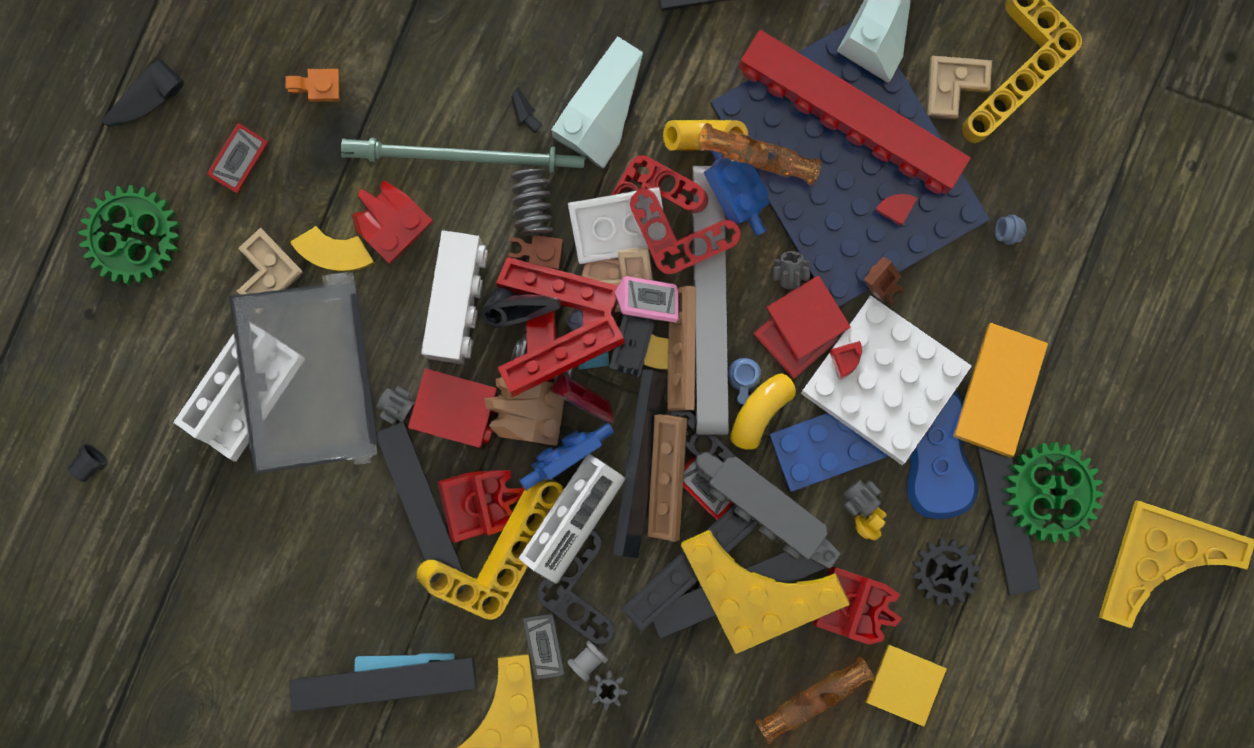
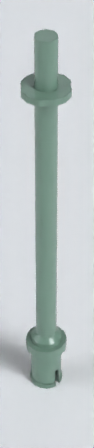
[341,138,585,174]

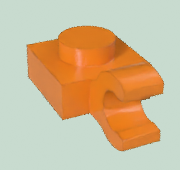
[286,69,340,102]

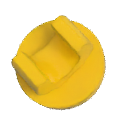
[855,507,887,540]

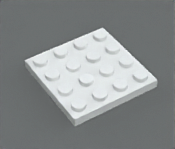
[801,296,971,465]

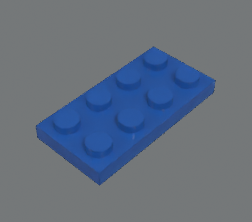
[769,413,888,492]

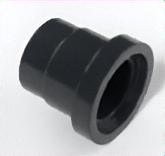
[68,444,108,482]

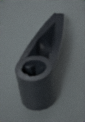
[102,60,184,127]
[481,288,561,328]

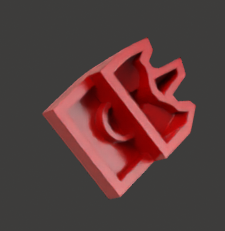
[352,180,434,265]
[438,470,524,543]
[812,566,902,645]

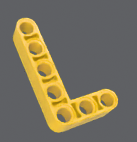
[962,0,1082,143]
[417,479,564,620]

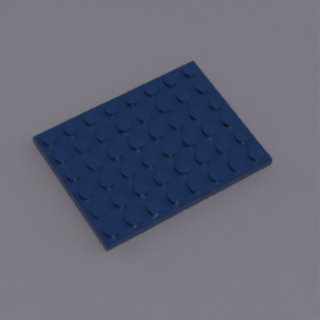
[710,21,990,307]

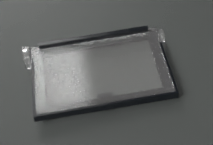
[229,272,378,474]

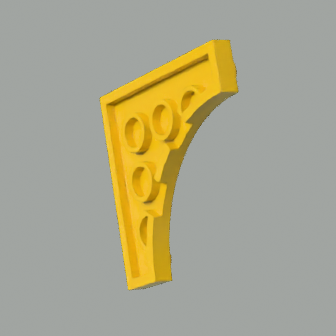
[1098,501,1254,628]
[681,530,849,654]
[457,654,540,748]

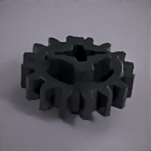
[911,538,980,606]

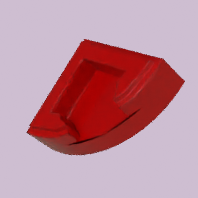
[874,194,918,226]
[830,341,862,381]

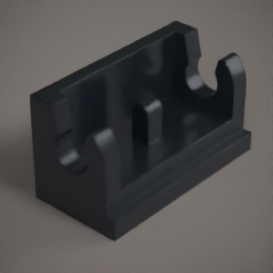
[609,314,656,378]

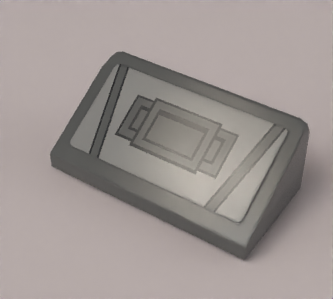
[523,612,565,680]

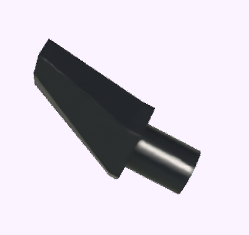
[511,87,543,133]

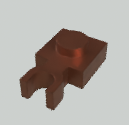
[508,235,563,270]
[863,257,905,306]

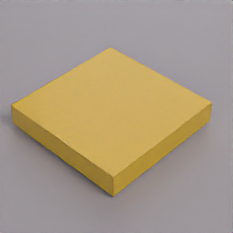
[865,644,947,726]

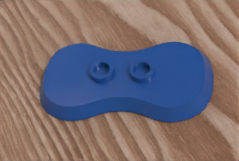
[907,390,978,519]

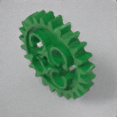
[78,185,182,285]
[1002,442,1104,543]

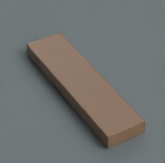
[667,286,696,412]
[647,414,687,542]

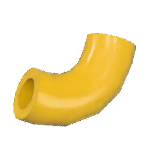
[663,120,748,151]
[730,374,796,449]

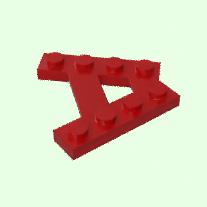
[496,257,625,398]

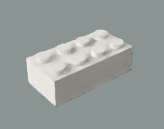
[421,230,488,365]

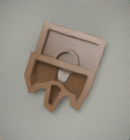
[484,378,564,446]

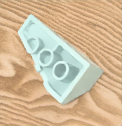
[837,0,911,83]
[551,37,643,169]

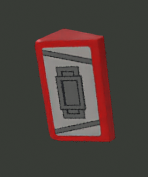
[207,123,269,194]
[683,456,733,521]

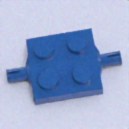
[703,138,770,237]
[519,423,614,491]

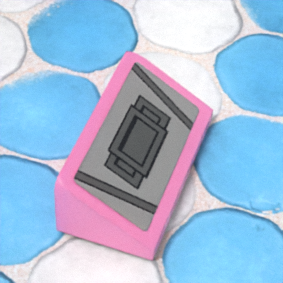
[615,276,678,322]

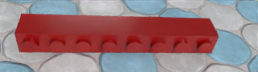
[738,30,971,195]

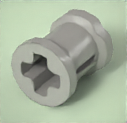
[567,640,609,682]

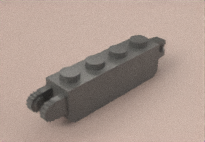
[694,452,840,568]

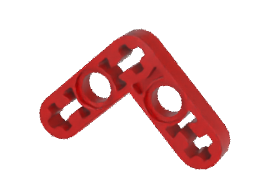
[611,155,709,213]
[630,189,741,274]

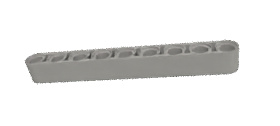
[692,166,728,435]

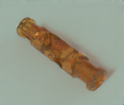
[697,123,821,185]
[755,656,875,745]

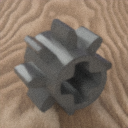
[773,251,810,289]
[376,386,415,425]
[843,479,881,518]
[588,670,627,710]

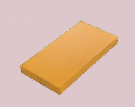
[953,323,1048,458]

